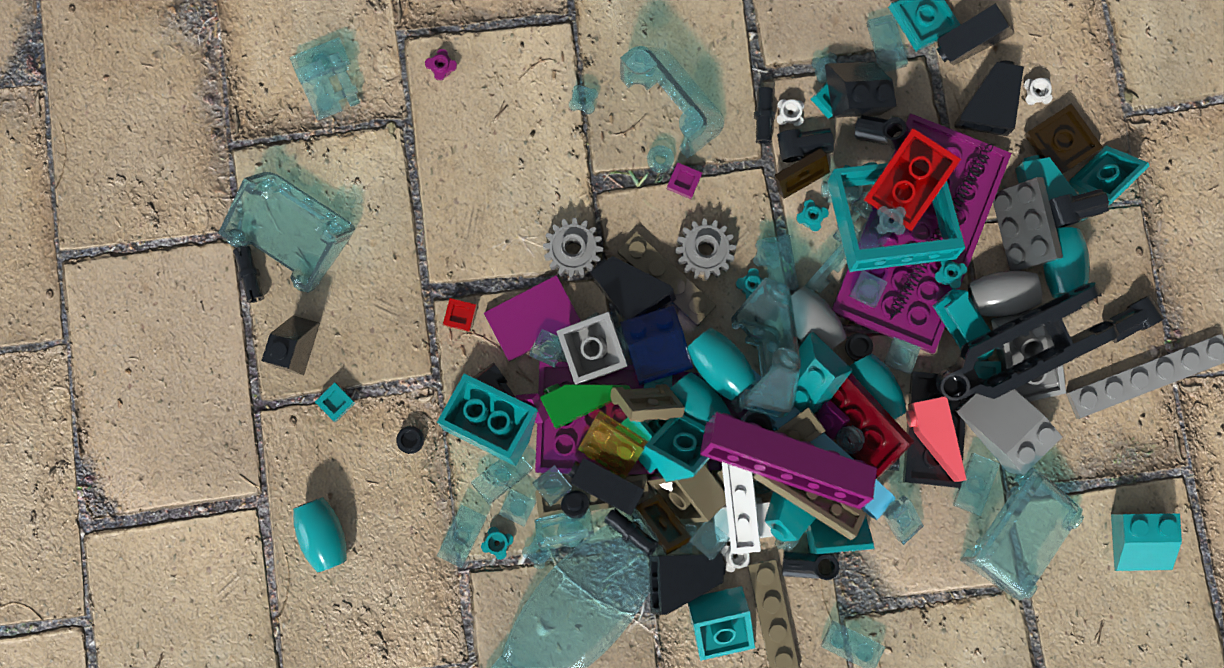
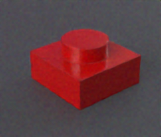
[443,298,477,332]

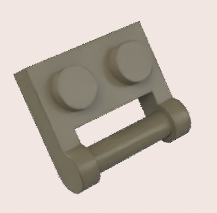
[611,384,685,422]

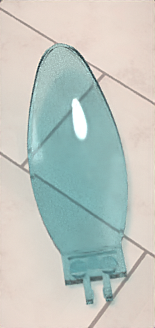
[491,509,666,668]

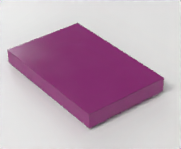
[484,275,581,362]

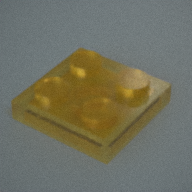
[577,411,648,479]

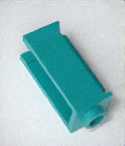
[933,289,993,361]

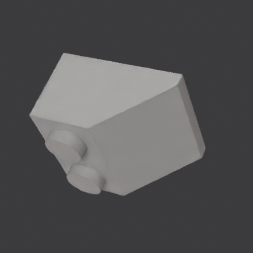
[557,312,629,384]

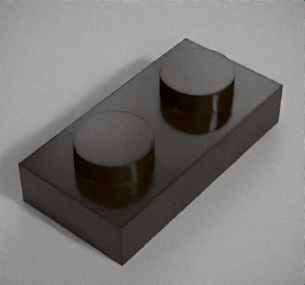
[774,149,830,199]
[635,494,691,555]

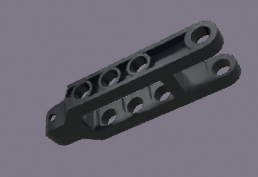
[936,282,1120,400]

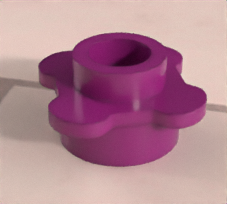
[425,49,457,81]

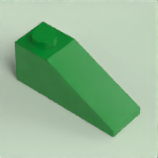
[540,383,631,429]

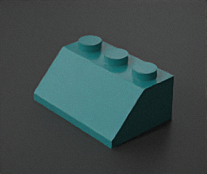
[437,373,538,466]

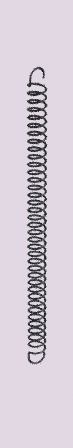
[890,144,993,320]

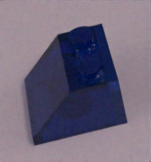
[620,306,693,385]

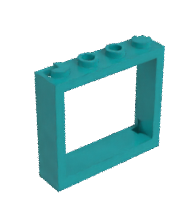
[827,162,965,272]

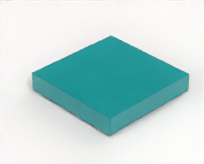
[888,0,960,52]

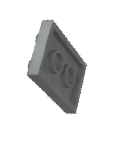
[993,177,1063,271]

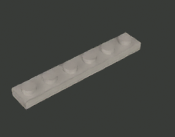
[1066,334,1224,419]

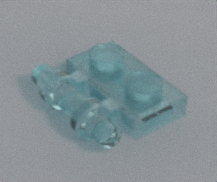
[295,52,360,121]
[833,192,899,250]

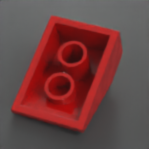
[864,128,961,231]

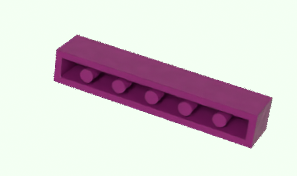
[700,412,877,509]

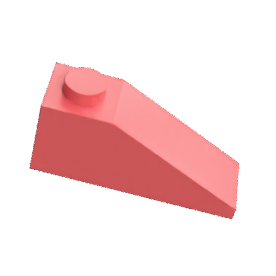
[906,397,967,482]

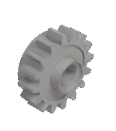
[543,218,603,279]
[675,219,736,280]

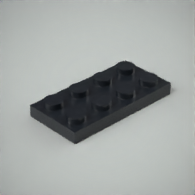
[903,371,967,488]

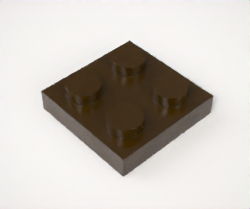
[1025,103,1103,174]

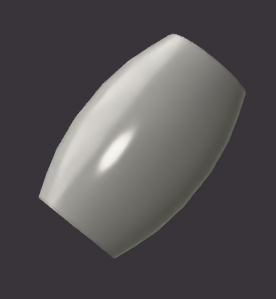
[968,271,1042,316]
[780,286,847,349]

